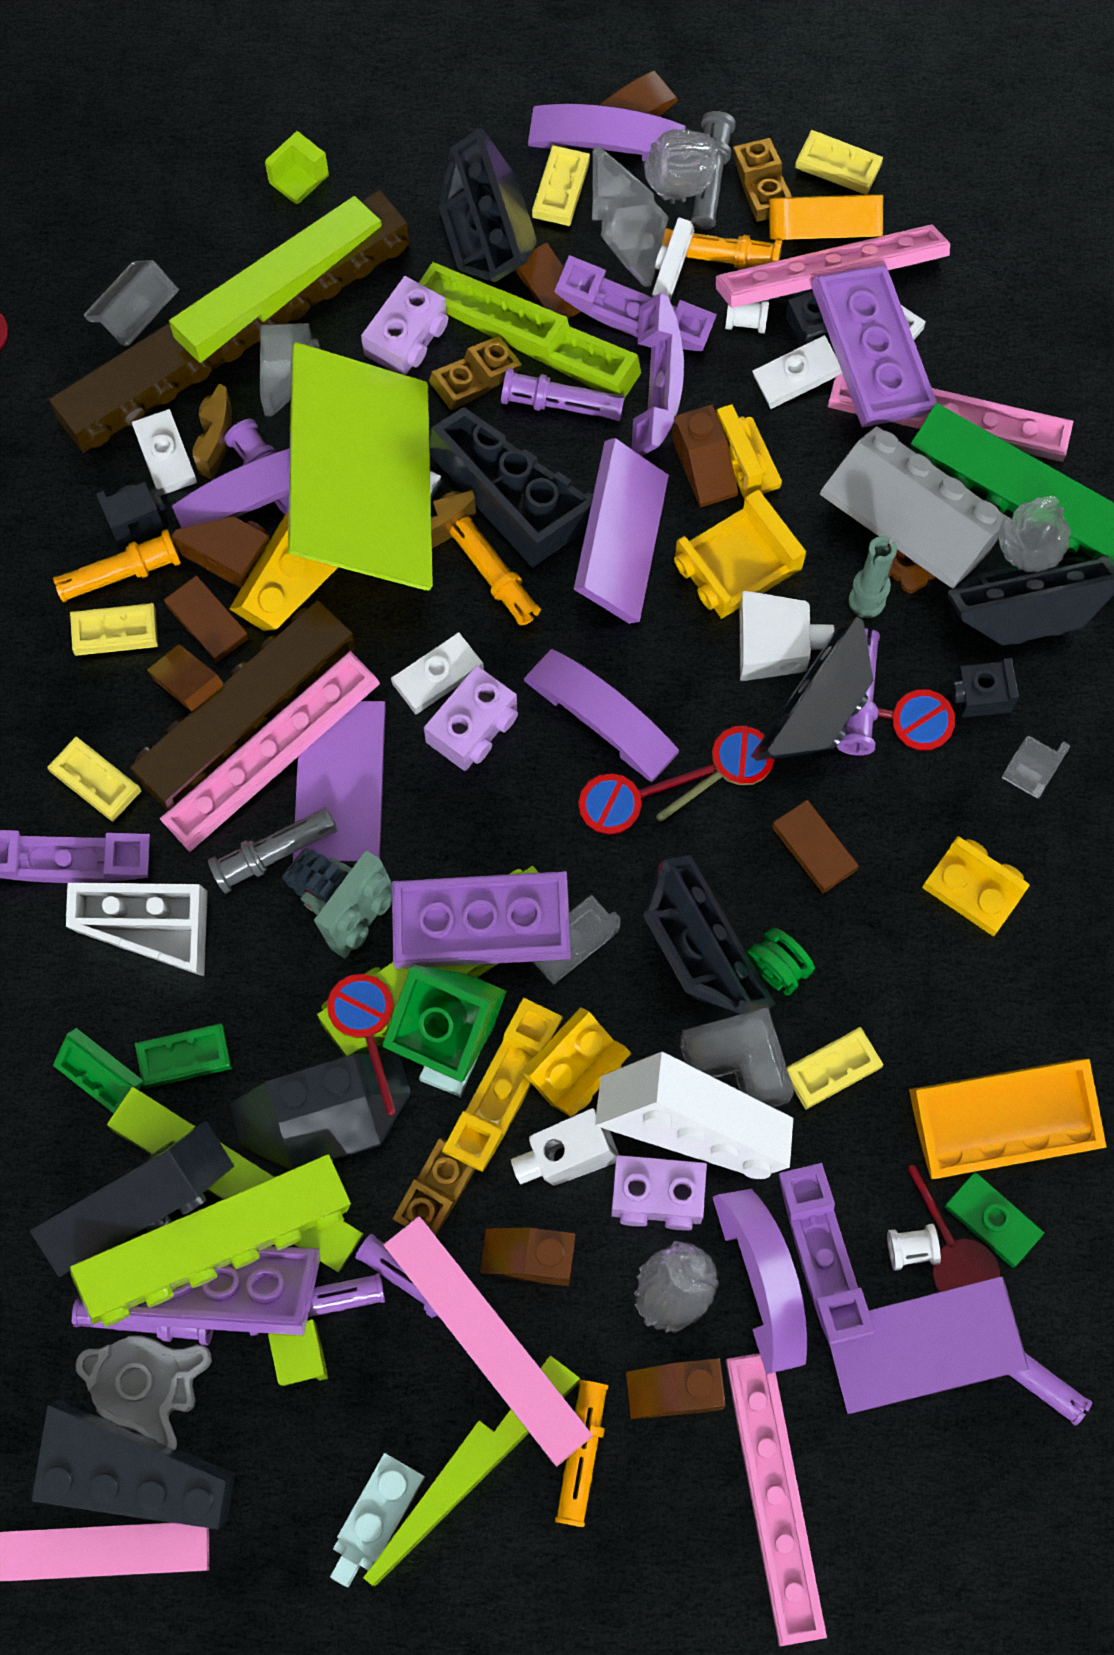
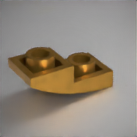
[733,138,792,222]
[429,336,522,410]
[193,384,232,480]
[431,490,476,548]
[393,1138,475,1236]

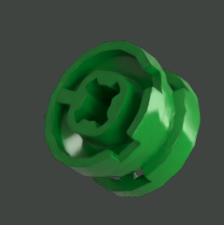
[747,927,815,995]

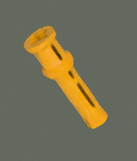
[662,228,782,270]
[53,529,181,602]

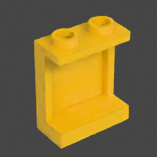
[674,489,806,619]

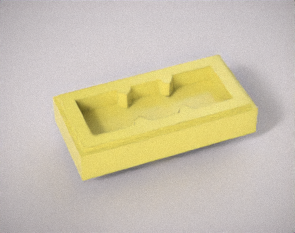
[795,130,883,195]
[532,145,590,226]
[70,603,158,656]
[48,737,141,822]
[783,1027,883,1109]

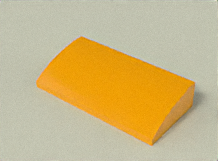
[909,1059,1106,1179]

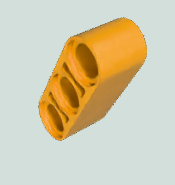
[769,195,883,240]

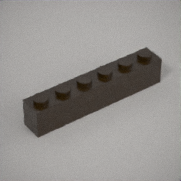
[130,600,355,811]

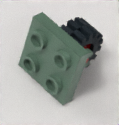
[282,848,392,958]

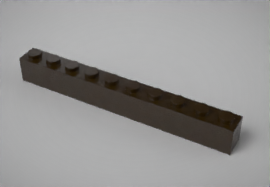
[49,190,410,453]

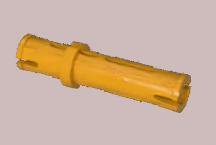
[449,517,541,625]
[555,1380,608,1527]

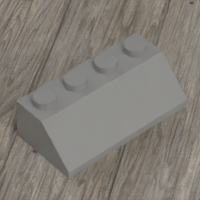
[820,426,1010,589]

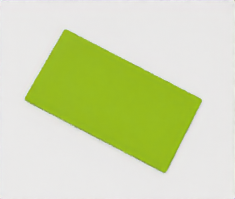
[288,342,433,591]

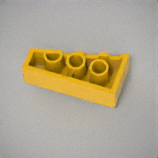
[229,510,338,631]

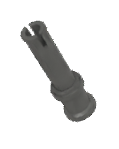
[691,111,736,230]
[208,807,339,894]

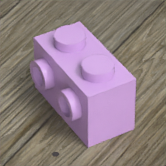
[361,276,448,375]
[424,666,518,771]
[611,1155,707,1230]

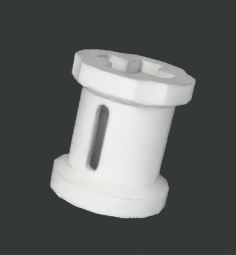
[725,299,769,334]
[887,1224,941,1270]

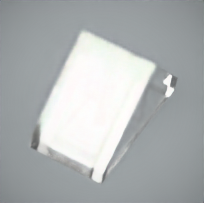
[592,145,654,220]

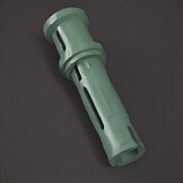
[848,536,897,618]

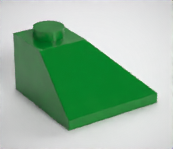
[382,965,507,1083]

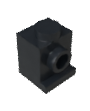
[785,289,833,347]
[96,482,165,545]
[951,658,1019,717]

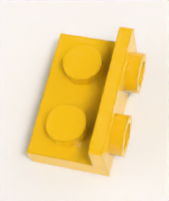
[717,404,782,499]
[922,836,1030,937]
[521,1007,630,1117]

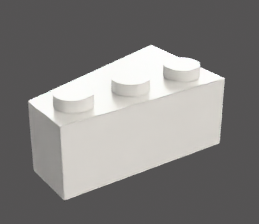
[66,883,207,976]

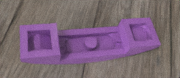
[528,104,686,166]
[555,255,717,351]
[631,293,684,456]
[172,448,290,528]
[524,649,679,783]
[0,830,150,883]
[779,1163,875,1345]
[713,1189,807,1375]

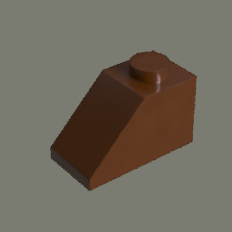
[672,404,738,508]
[172,516,270,588]
[480,1228,575,1287]
[626,1358,725,1419]

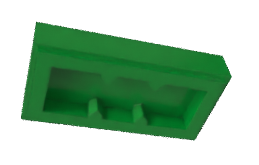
[135,1023,232,1089]
[53,1028,143,1113]
[944,1172,1044,1268]

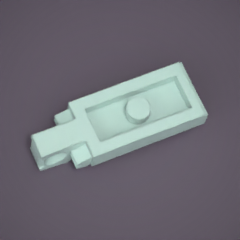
[330,1453,425,1587]

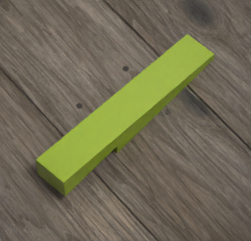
[169,196,382,363]
[419,262,641,399]
[107,1087,363,1273]
[363,1356,580,1586]

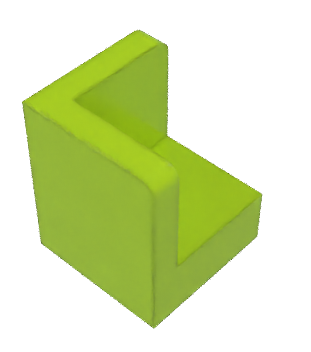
[265,131,329,204]
[268,1319,328,1386]

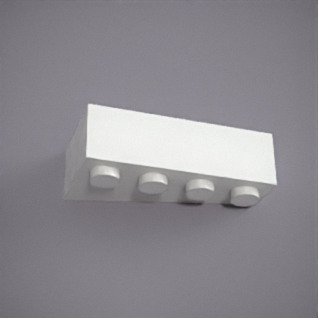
[595,1052,793,1179]

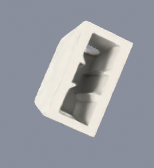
[739,591,834,681]
[511,1108,619,1186]

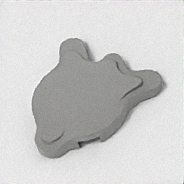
[76,1335,212,1450]

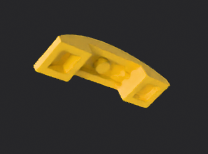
[442,998,563,1172]

